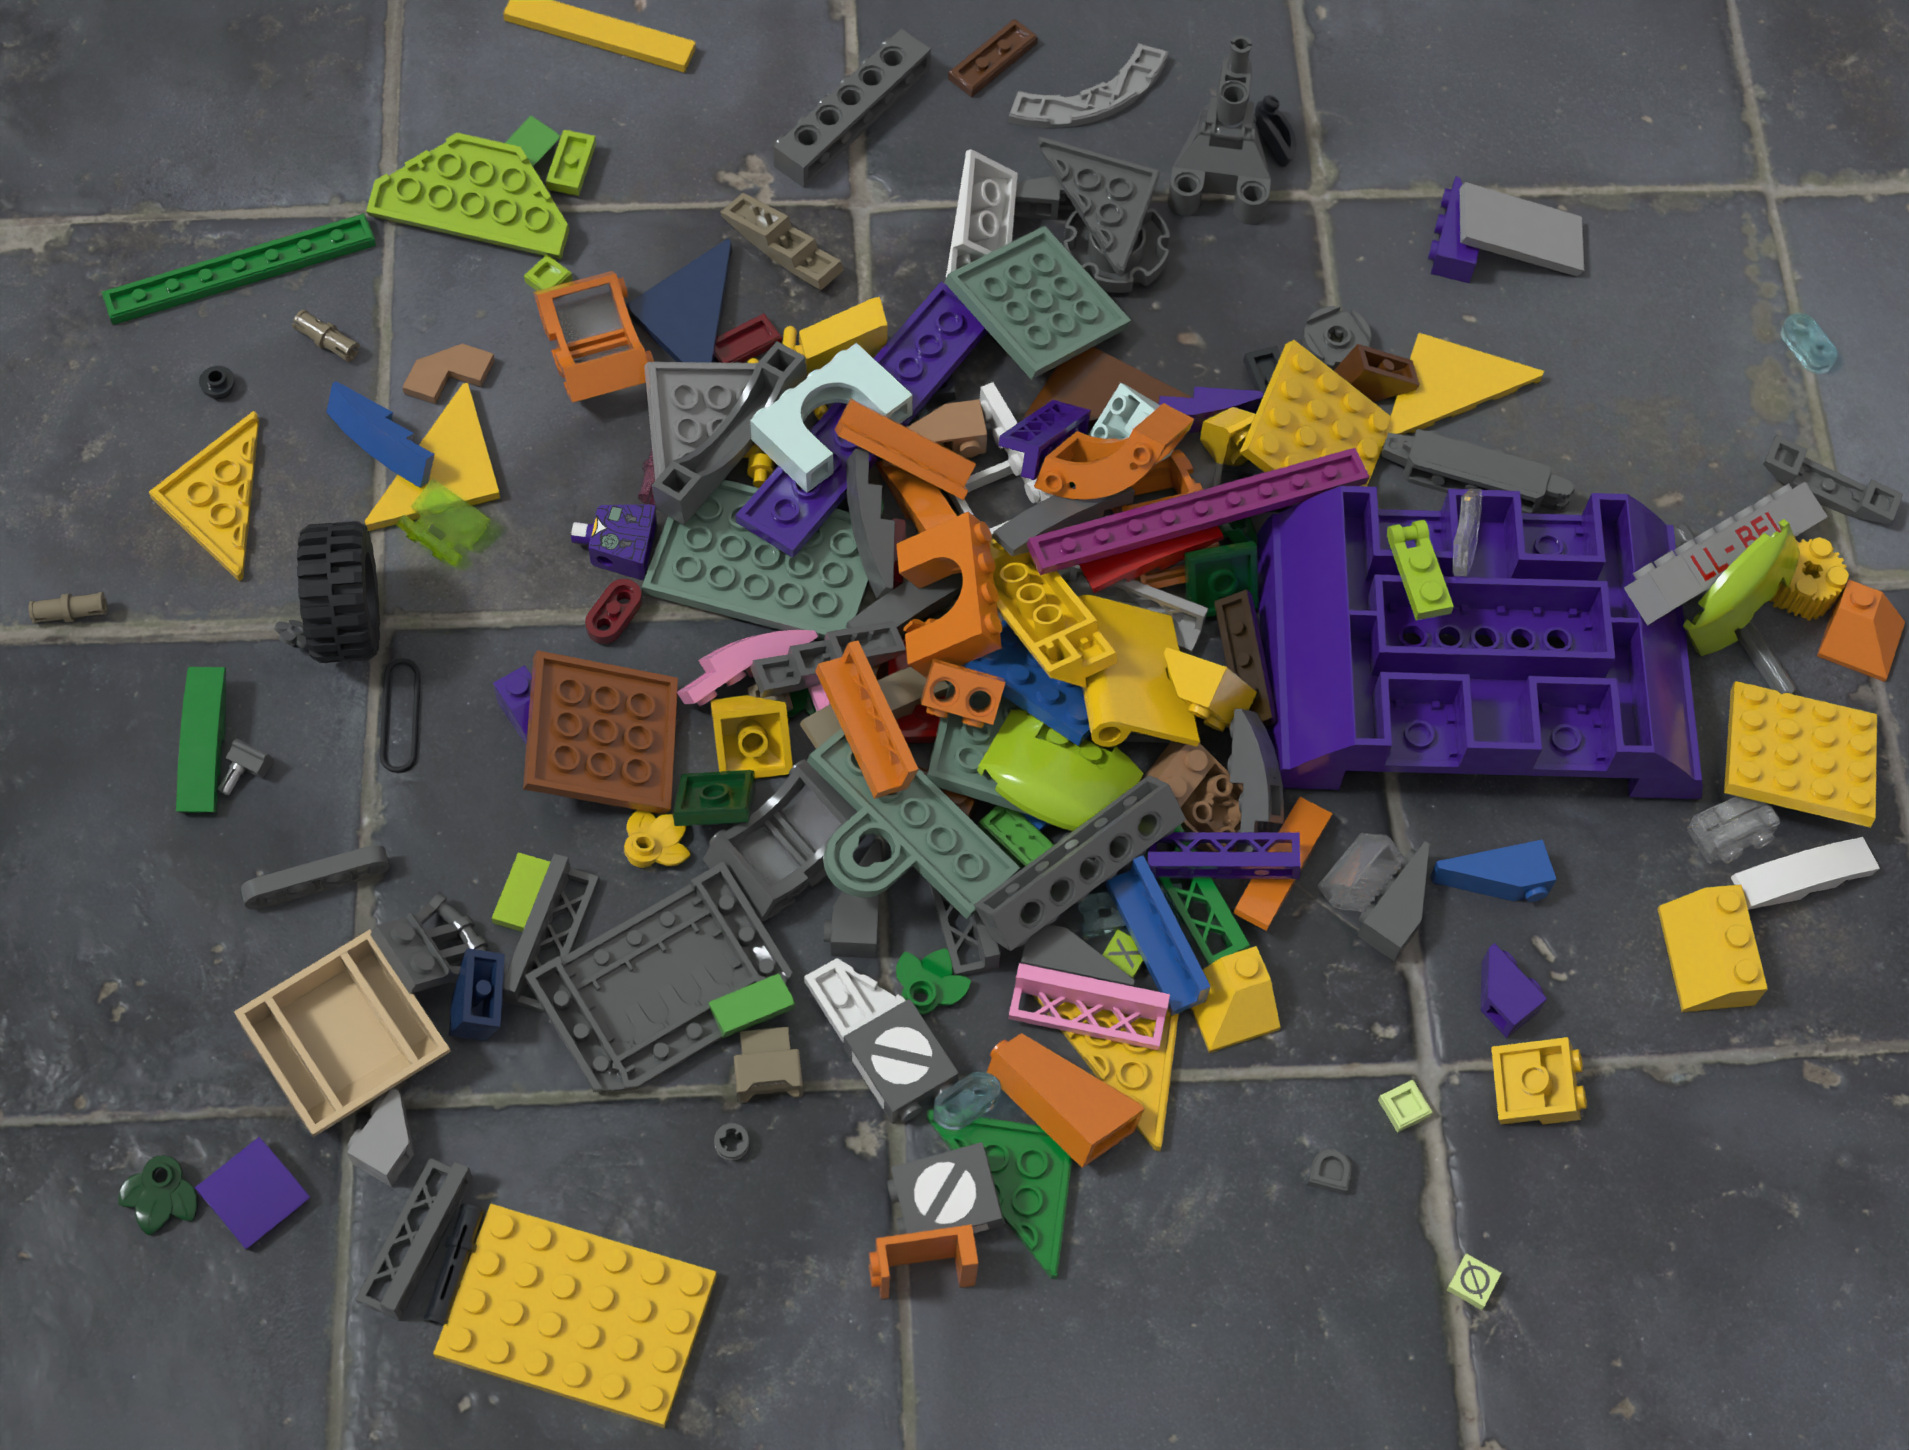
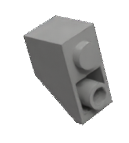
[347,1088,414,1187]

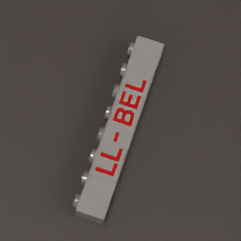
[1624,482,1828,625]

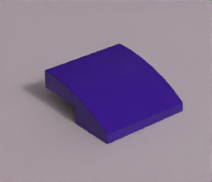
[195,1137,310,1249]

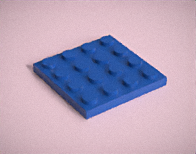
[961,620,1091,746]

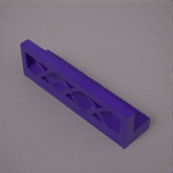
[998,400,1091,480]
[1148,832,1300,879]

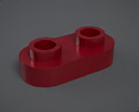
[585,579,642,644]

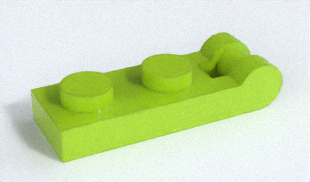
[1387,520,1454,620]

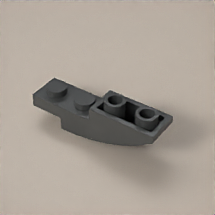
[1227,709,1284,852]

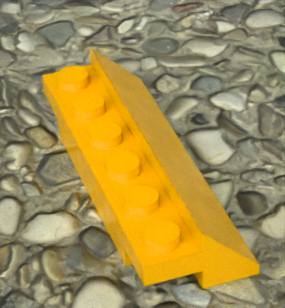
[990,539,1118,688]

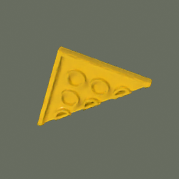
[1384,333,1544,437]
[365,383,500,531]
[149,411,259,582]
[1033,995,1179,1151]

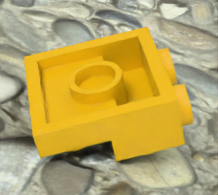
[1491,1037,1587,1125]

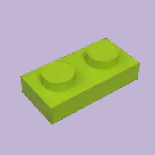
[546,130,596,196]

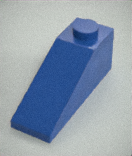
[1430,839,1557,902]

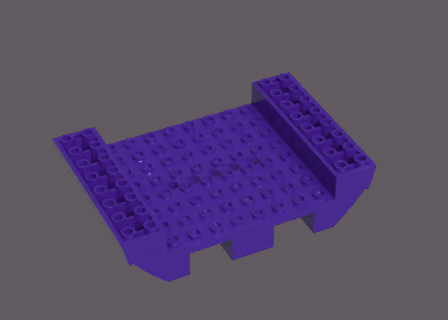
[1257,486,1703,799]

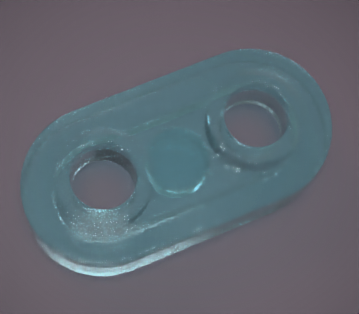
[1781,313,1838,374]
[933,1072,1001,1130]

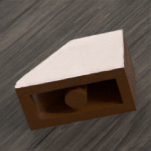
[1334,344,1420,402]

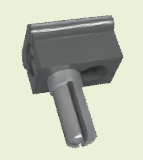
[218,739,274,795]

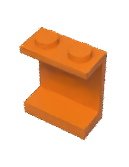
[869,1224,978,1299]

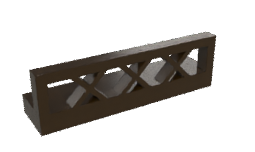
[1214,590,1278,727]

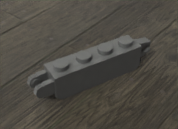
[1381,429,1575,514]

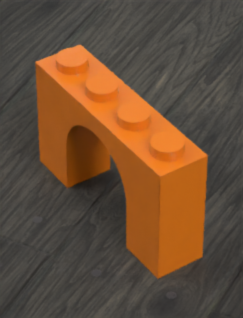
[896,511,1002,678]

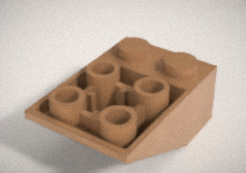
[1140,741,1243,852]

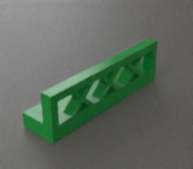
[1145,825,1250,966]

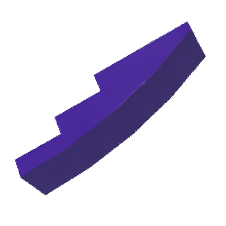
[1158,387,1263,433]

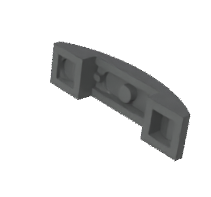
[1763,435,1903,524]

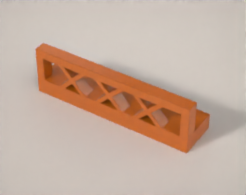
[834,399,976,500]
[815,640,919,799]

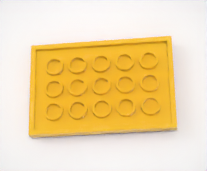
[433,1203,717,1428]

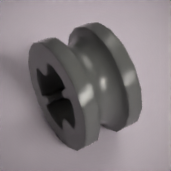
[714,1123,749,1161]

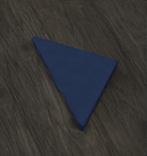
[626,238,732,363]

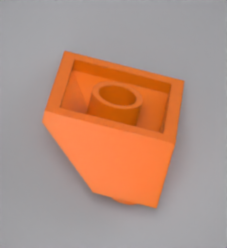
[1817,579,1905,682]

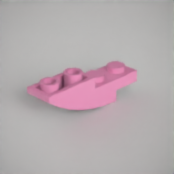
[677,630,818,706]

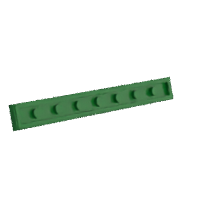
[101,213,376,325]

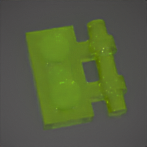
[396,478,491,567]

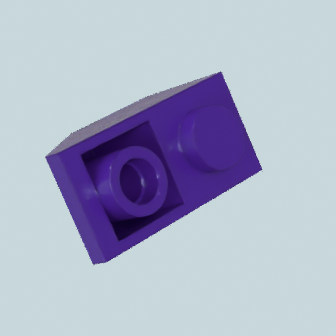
[1480,943,1547,1039]

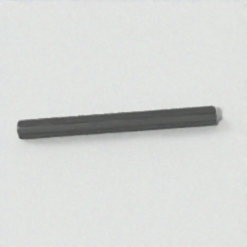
[1674,524,1797,695]

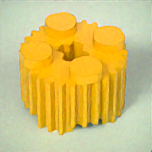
[1769,537,1849,621]

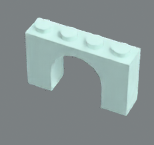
[750,343,913,493]

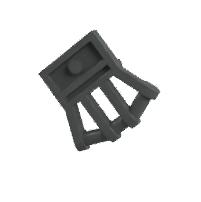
[370,892,488,994]

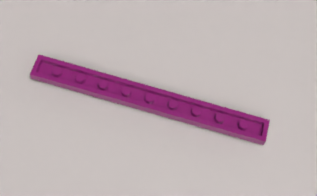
[1027,448,1369,575]

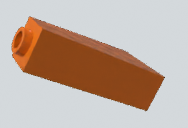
[986,1033,1145,1168]

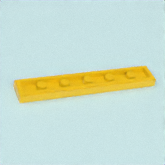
[503,0,696,73]

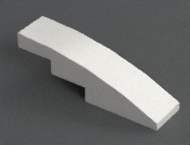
[1731,837,1880,910]

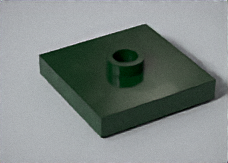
[1184,541,1259,619]
[673,770,756,826]

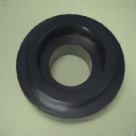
[199,366,235,399]

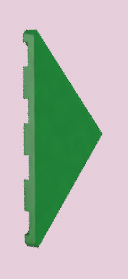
[927,1109,1072,1279]

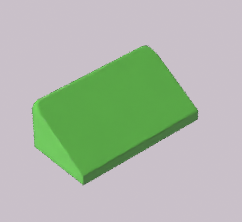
[505,116,560,166]
[708,973,795,1038]

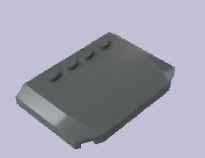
[525,862,792,1093]

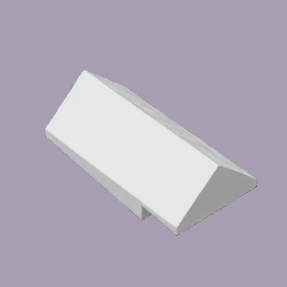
[946,149,1018,277]

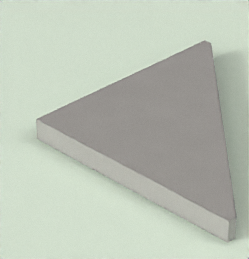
[644,362,757,480]

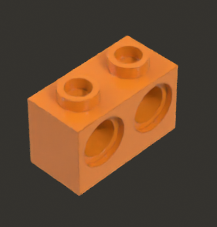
[921,658,1006,728]

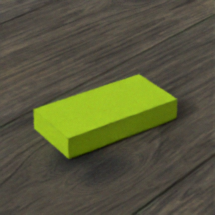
[492,852,550,932]

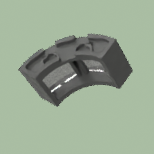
[703,760,867,923]

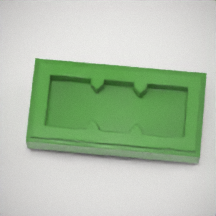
[978,805,1054,869]

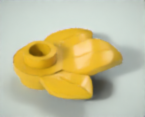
[624,810,691,868]

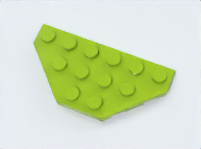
[366,132,570,260]

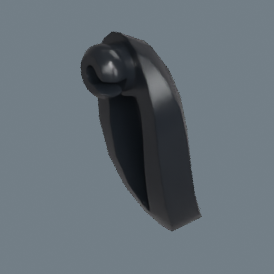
[1254,95,1296,167]

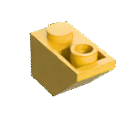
[1200,407,1256,466]

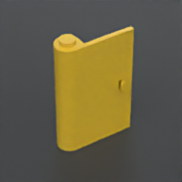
[1078,595,1200,747]

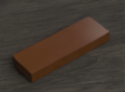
[948,18,1038,98]

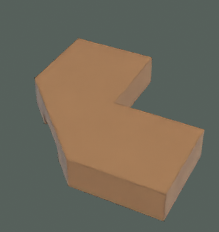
[402,344,495,404]

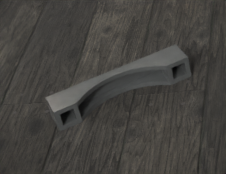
[652,341,807,525]

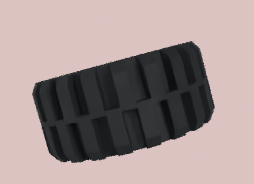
[297,521,380,663]

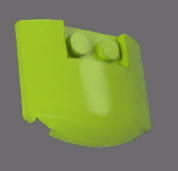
[1683,519,1800,656]
[977,709,1144,831]

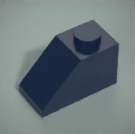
[449,948,505,1041]

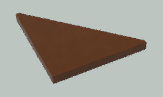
[1020,347,1191,427]

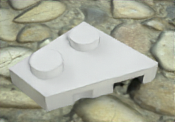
[804,958,905,1043]

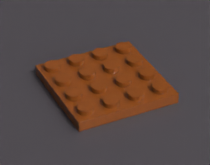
[523,650,678,815]

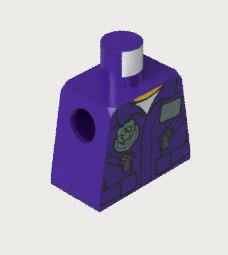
[571,504,657,580]

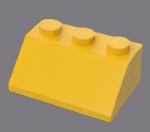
[1657,884,1768,1012]

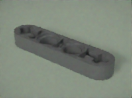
[241,845,390,910]

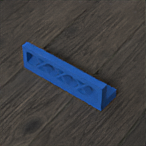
[1106,855,1211,1016]

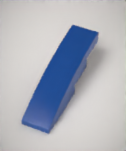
[327,381,435,488]

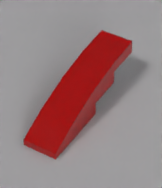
[1079,526,1224,594]

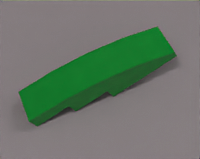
[176,667,226,812]

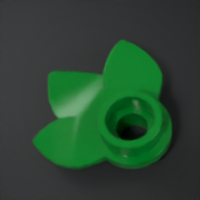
[896,948,971,1015]

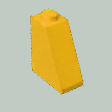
[794,297,888,376]

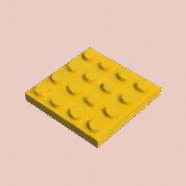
[1239,340,1391,486]
[1724,681,1877,828]

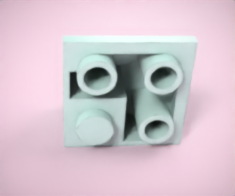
[1089,383,1175,464]

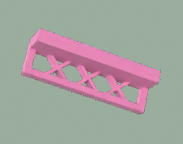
[1008,963,1170,1050]

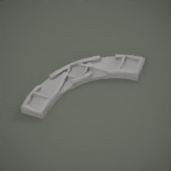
[1008,44,1169,128]

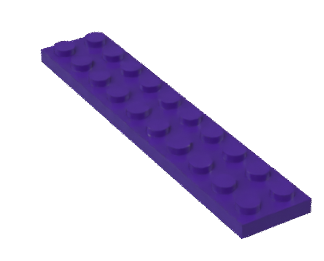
[736,282,988,558]

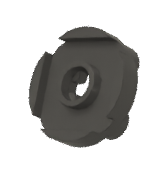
[1302,306,1371,371]

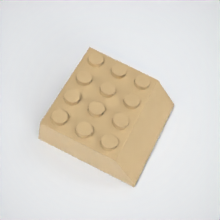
[234,929,451,1137]

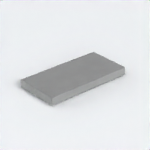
[1460,182,1584,277]

